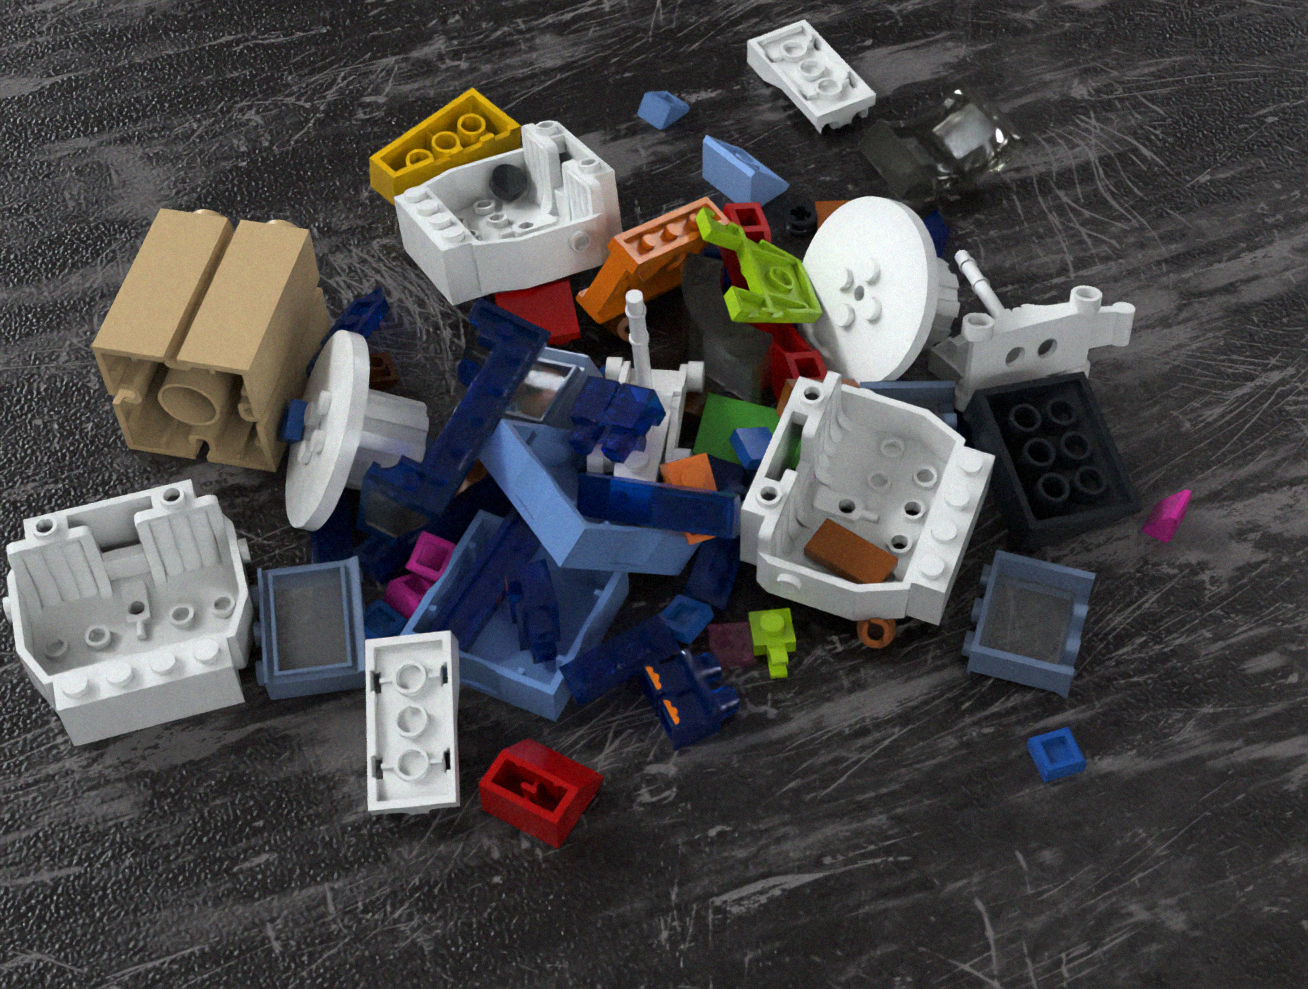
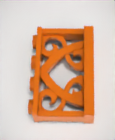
[575,196,731,324]

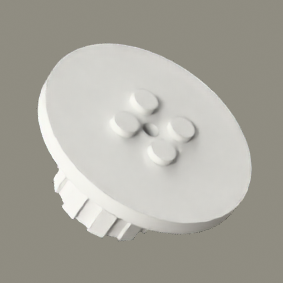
[797,196,960,386]
[285,330,429,531]

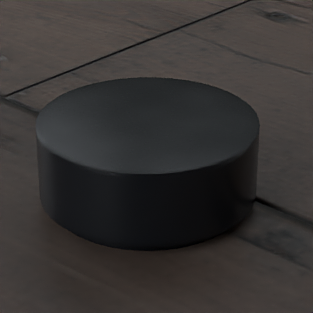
[489,164,527,201]

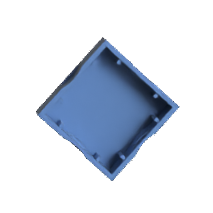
[478,419,701,576]
[400,509,629,722]

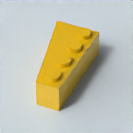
[369,88,521,206]

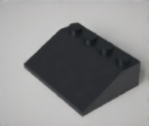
[962,371,1143,552]

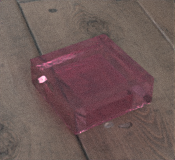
[707,622,754,668]

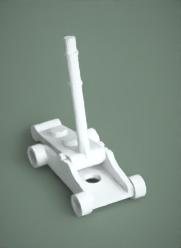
[953,250,1135,412]
[587,289,705,513]

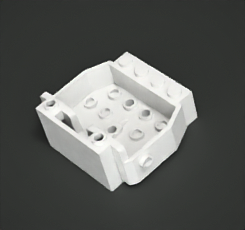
[394,120,623,306]
[740,371,995,626]
[2,479,258,747]

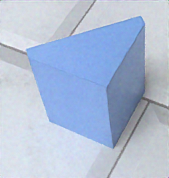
[702,135,790,207]

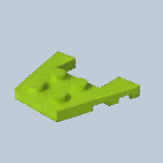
[695,207,823,323]

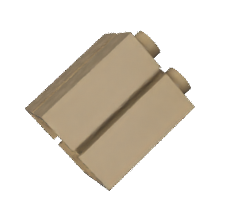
[91,208,332,472]

